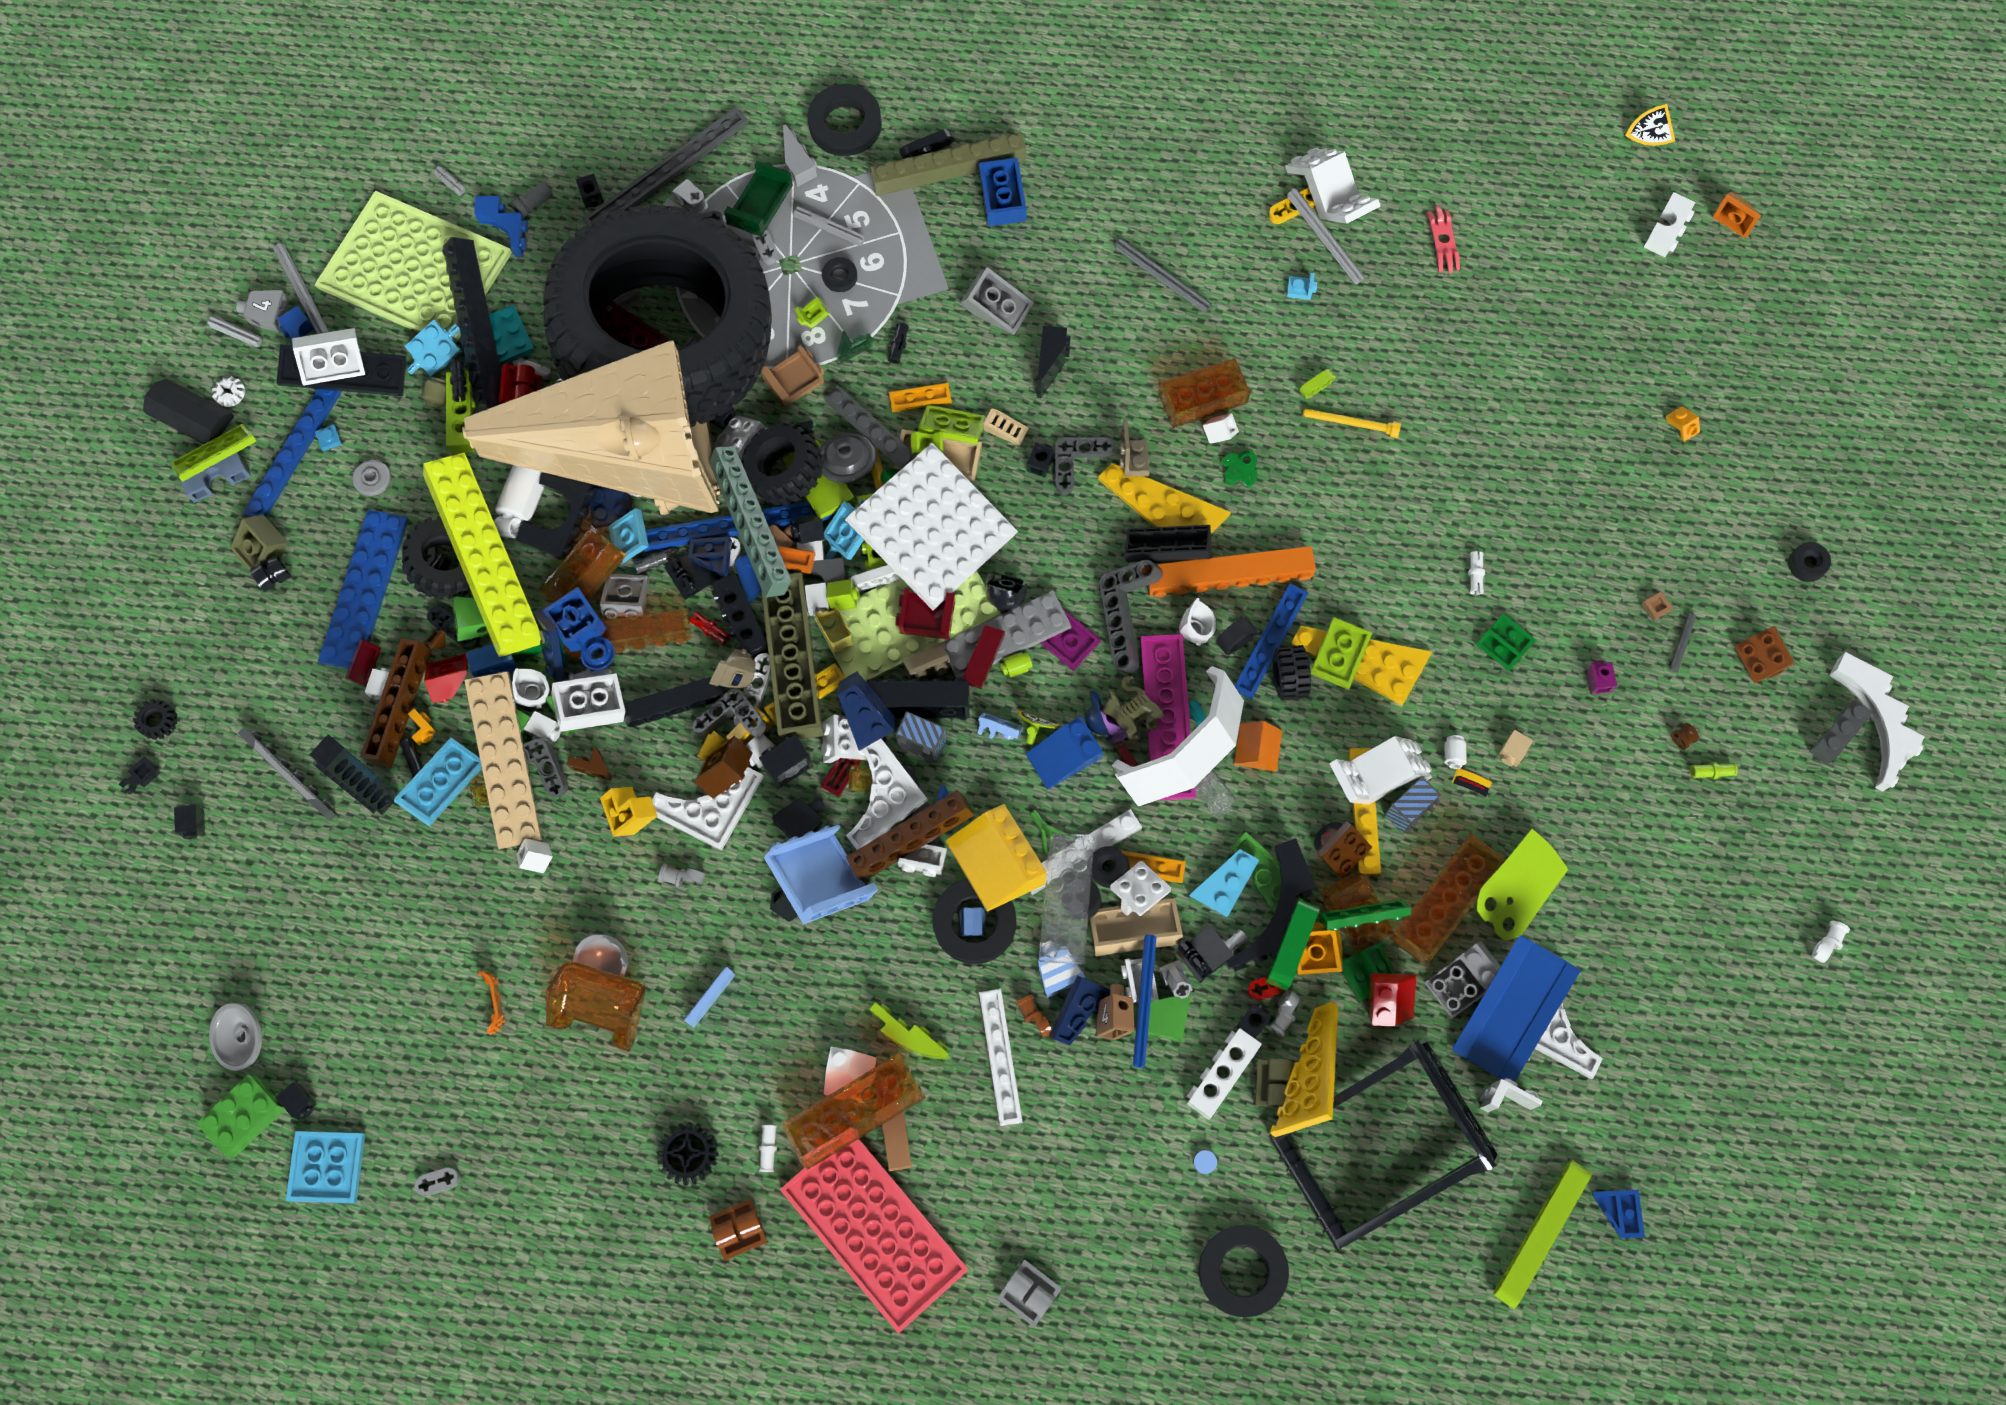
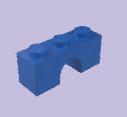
[278,306,314,345]

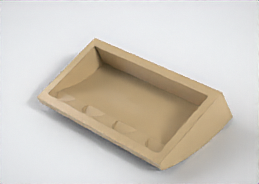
[894,429,982,482]
[1089,898,1183,956]

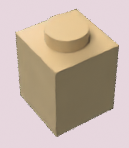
[1498,730,1533,767]

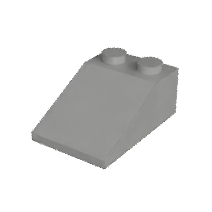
[959,267,1034,335]

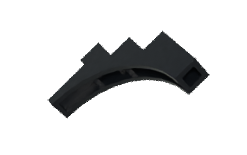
[1226,838,1316,972]

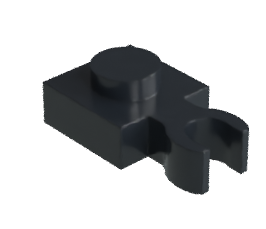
[119,756,161,794]

